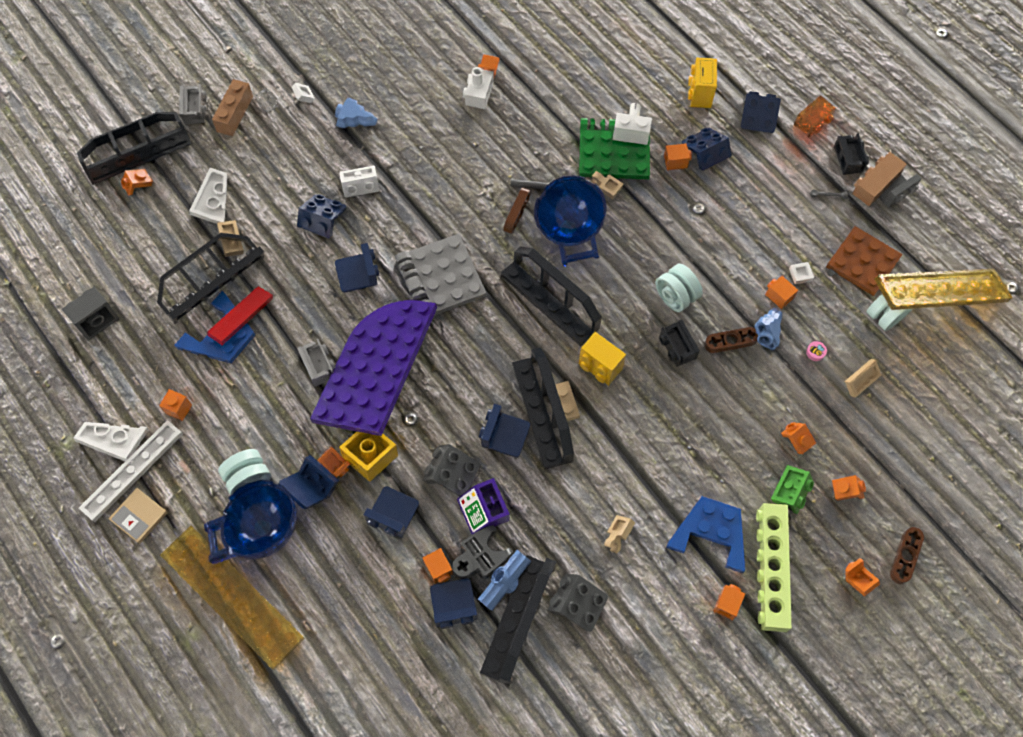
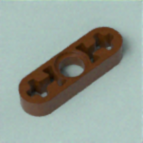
[503,187,531,234]
[704,327,758,353]
[890,527,924,584]

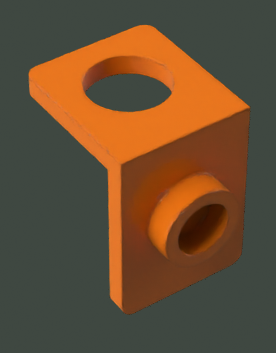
[478,54,499,79]

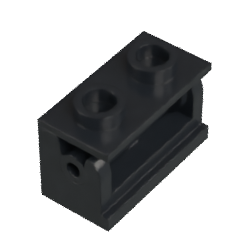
[834,133,869,175]
[659,320,700,367]

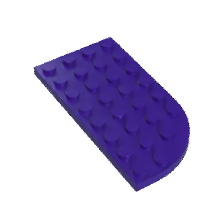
[310,300,438,436]

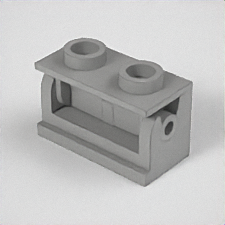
[179,84,207,125]
[297,339,336,387]

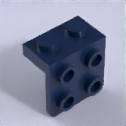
[740,91,781,133]
[682,128,732,171]
[297,194,346,238]
[335,243,380,293]
[479,403,530,458]
[278,455,339,509]
[363,486,419,538]
[430,578,478,629]

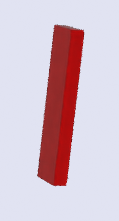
[207,286,273,345]

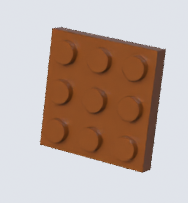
[826,226,903,296]

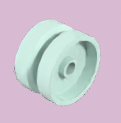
[655,264,703,312]
[866,284,917,331]
[218,449,271,498]

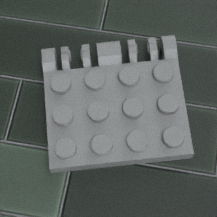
[395,234,487,316]

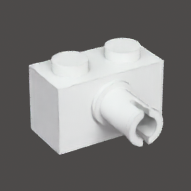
[463,67,494,109]
[613,103,652,145]

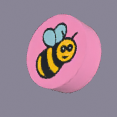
[806,341,827,361]

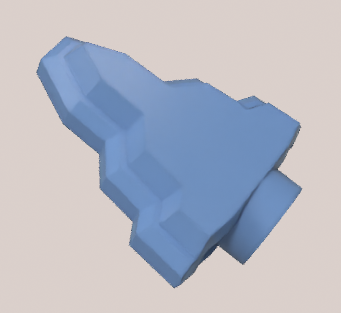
[335,98,378,128]
[754,308,782,350]

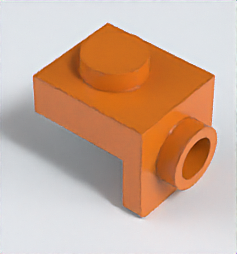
[121,169,153,195]
[781,422,816,455]
[317,447,350,478]
[832,475,866,501]
[845,558,880,597]

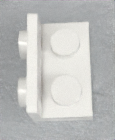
[340,166,379,198]

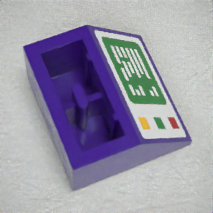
[457,478,510,534]

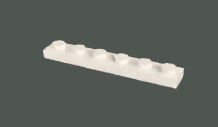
[79,420,183,522]

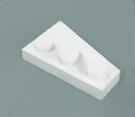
[189,168,227,224]
[74,422,149,461]

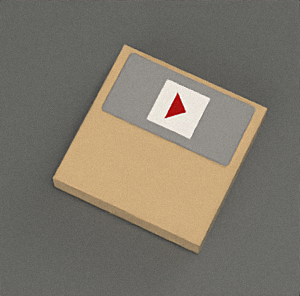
[109,488,168,544]

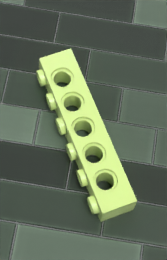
[756,503,792,632]

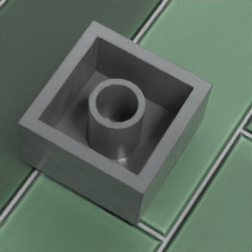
[62,287,120,341]

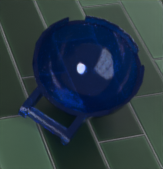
[534,175,607,266]
[204,480,297,564]

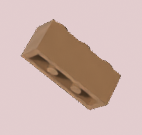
[212,79,253,136]
[852,152,907,207]

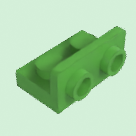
[771,465,814,514]

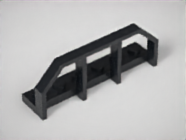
[77,112,192,185]
[157,233,264,324]
[501,246,602,347]
[512,347,574,470]
[480,555,557,686]

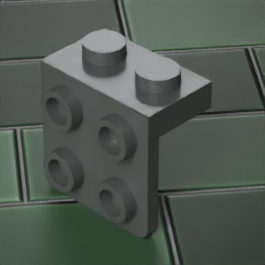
[878,174,922,208]
[422,444,480,497]
[548,573,608,632]

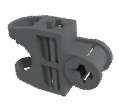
[453,525,514,580]

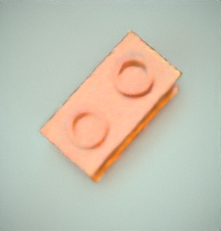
[794,95,836,137]

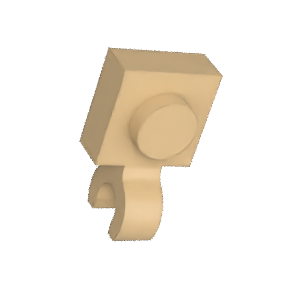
[591,171,623,199]
[604,515,635,553]

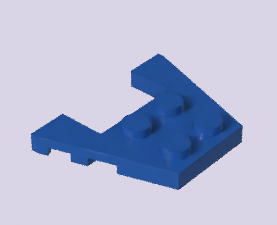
[174,291,255,364]
[666,496,745,573]

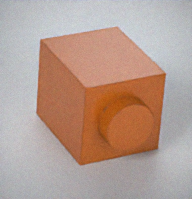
[664,143,692,170]
[765,276,798,310]
[159,389,192,421]
[423,548,453,584]
[713,584,746,620]

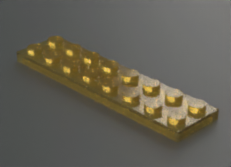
[874,269,1012,310]
[160,526,305,670]

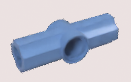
[478,550,531,611]

